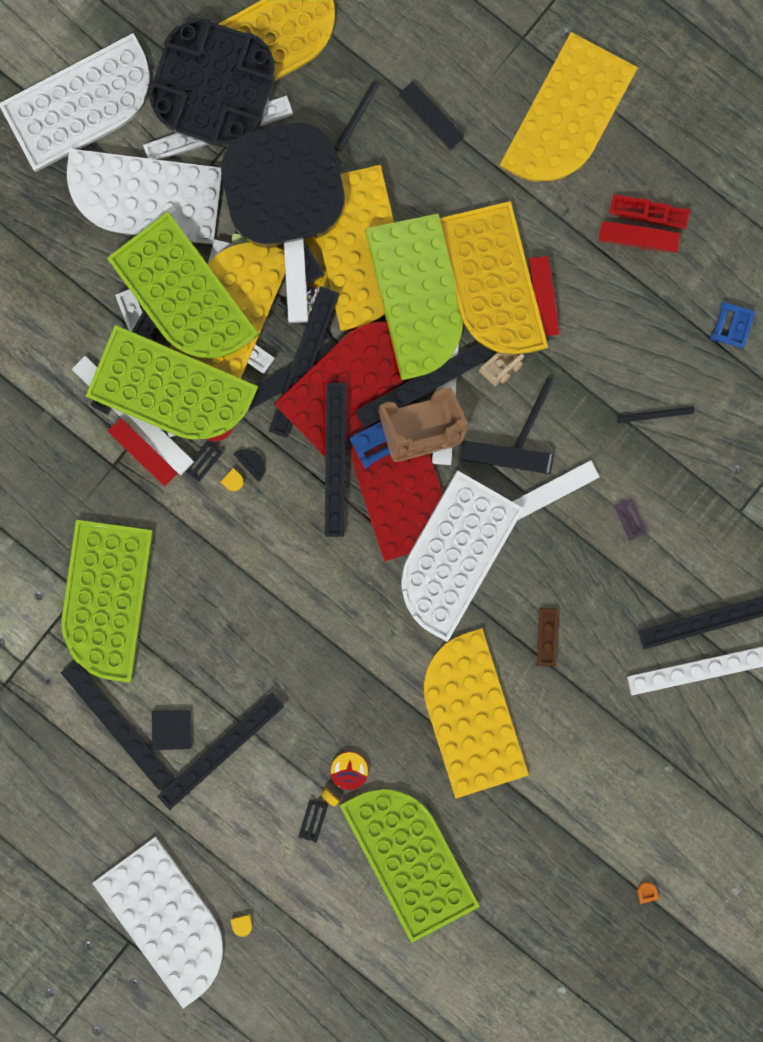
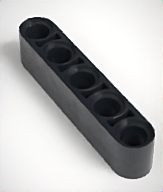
[458,440,554,474]

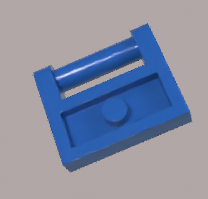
[710,302,755,349]
[350,422,390,469]

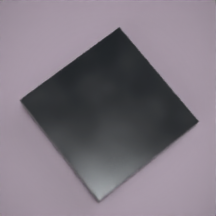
[152,710,191,750]

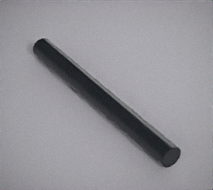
[334,82,379,151]
[515,377,554,449]
[617,406,694,423]

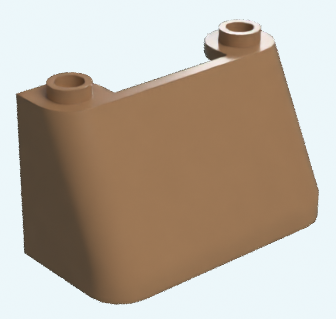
[379,387,469,462]

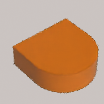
[637,881,659,904]

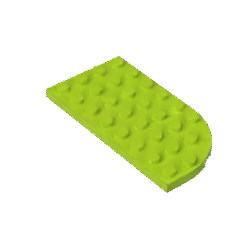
[107,211,259,358]
[364,214,463,380]
[86,325,259,439]
[62,520,153,683]
[339,789,480,943]

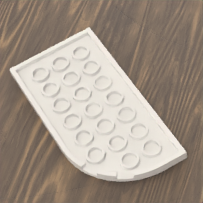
[0,33,150,172]
[67,149,222,245]
[401,470,524,642]
[92,836,223,1008]

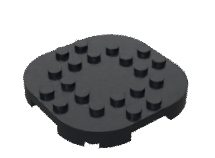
[149,18,276,147]
[221,123,345,248]

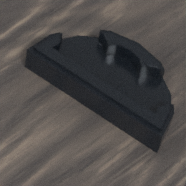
[233,449,265,482]

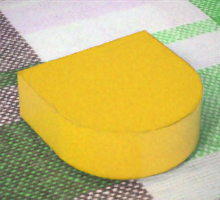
[220,468,244,492]
[321,788,340,807]
[231,914,252,937]

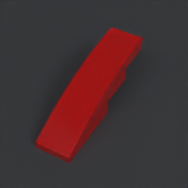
[609,194,691,230]
[599,222,681,253]
[529,255,559,337]
[107,417,178,486]

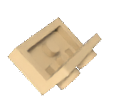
[479,352,525,387]

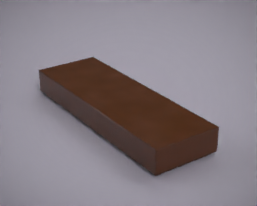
[536,608,559,667]

